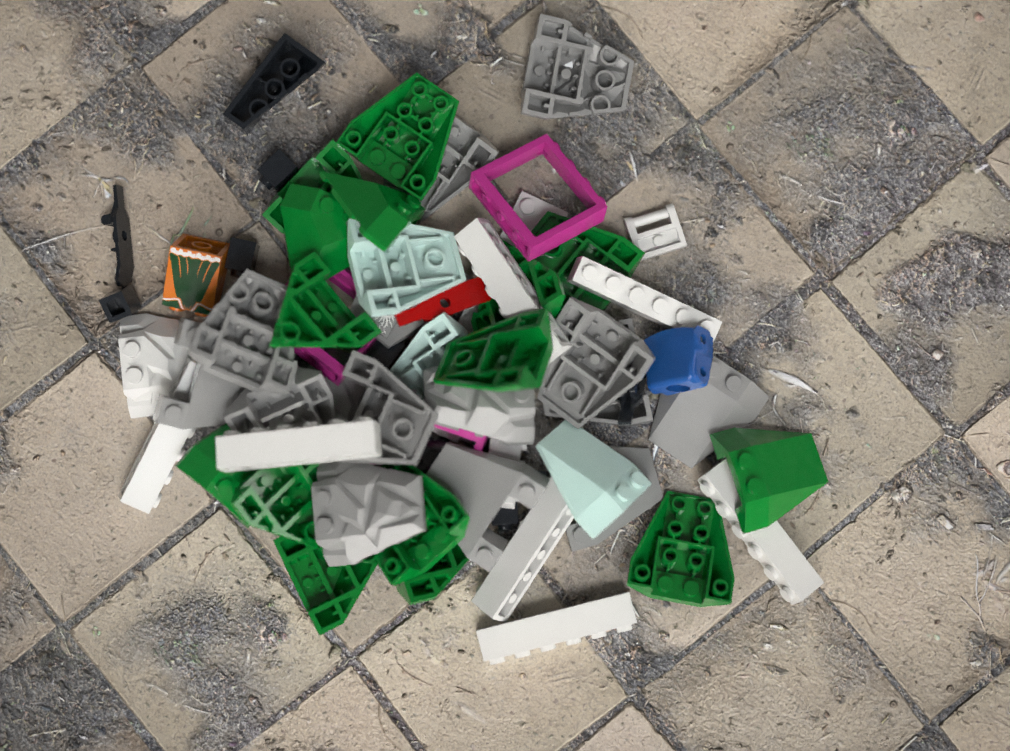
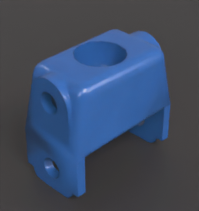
[644,325,713,395]

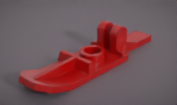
[394,277,491,327]

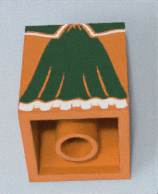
[162,233,230,317]

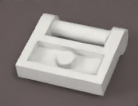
[623,203,687,261]

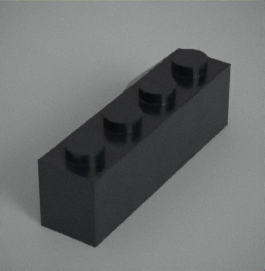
[223,33,326,136]

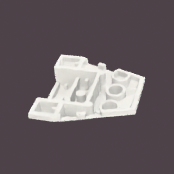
[118,313,192,419]

